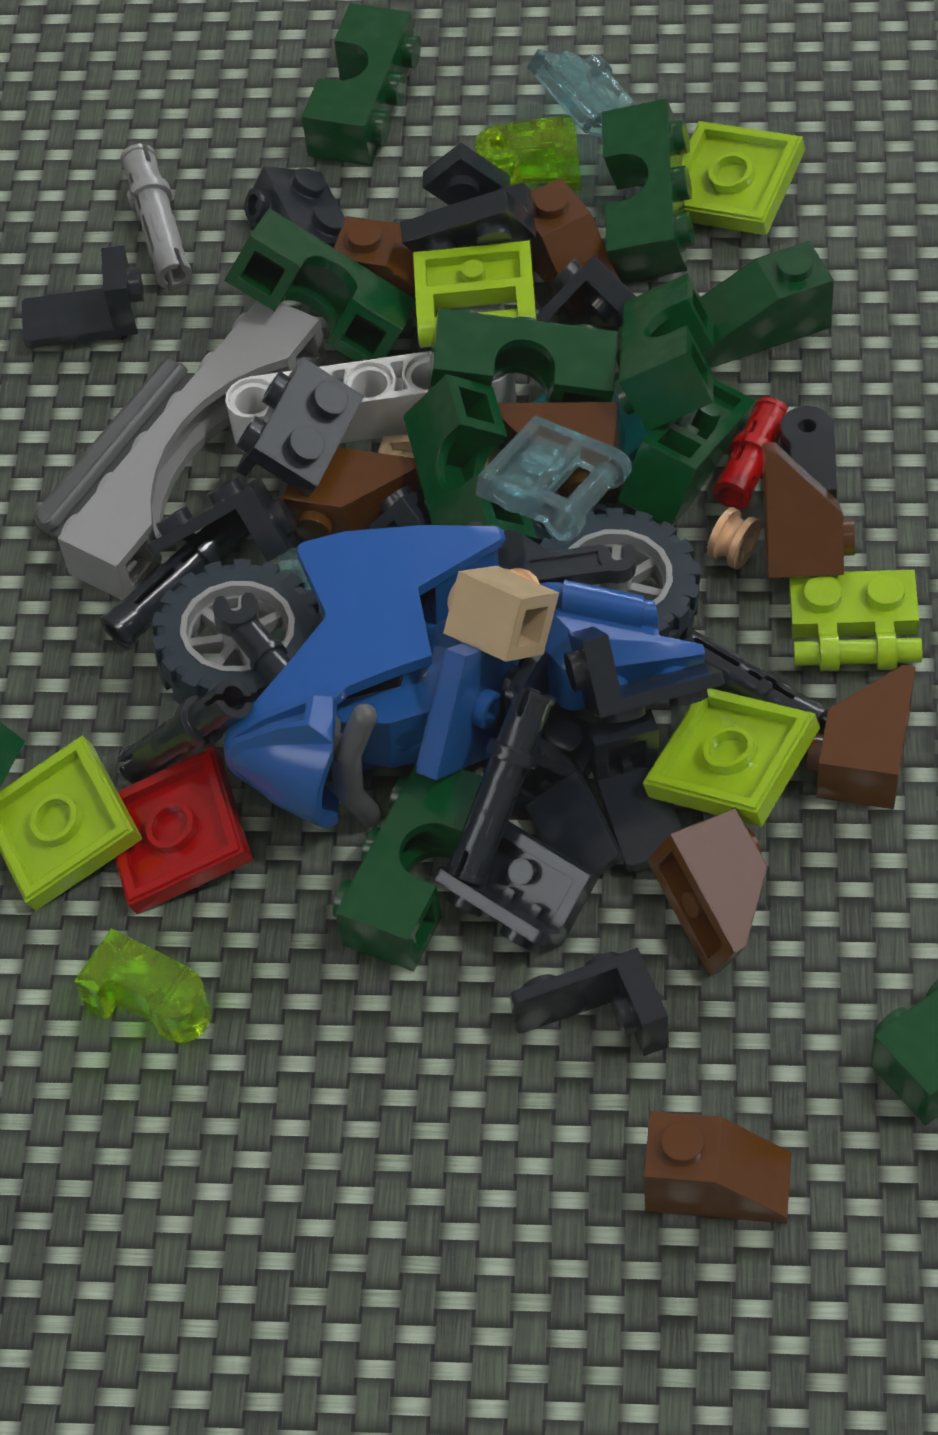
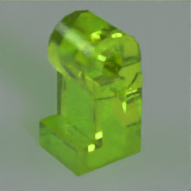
[474,115,582,191]
[74,928,211,1043]

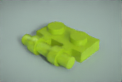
[789,570,923,672]

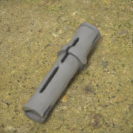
[120,144,192,289]

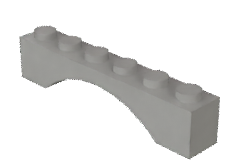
[57,301,326,600]

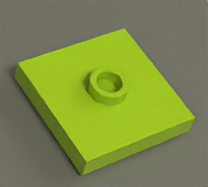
[682,121,805,236]
[643,688,820,827]
[0,735,143,911]

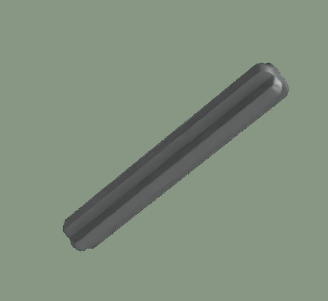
[33,358,190,538]

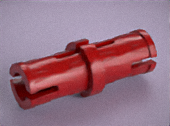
[713,397,788,510]

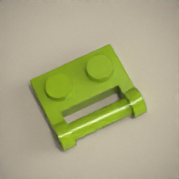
[413,241,537,348]

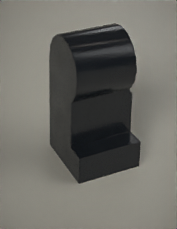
[780,406,837,499]

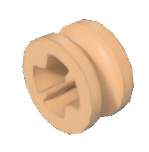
[707,507,761,570]

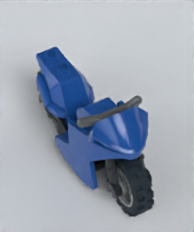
[152,508,705,828]

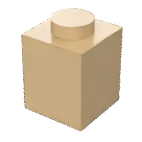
[443,566,559,662]

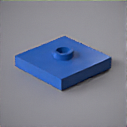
[416,643,520,780]

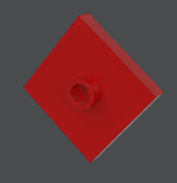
[115,747,253,915]

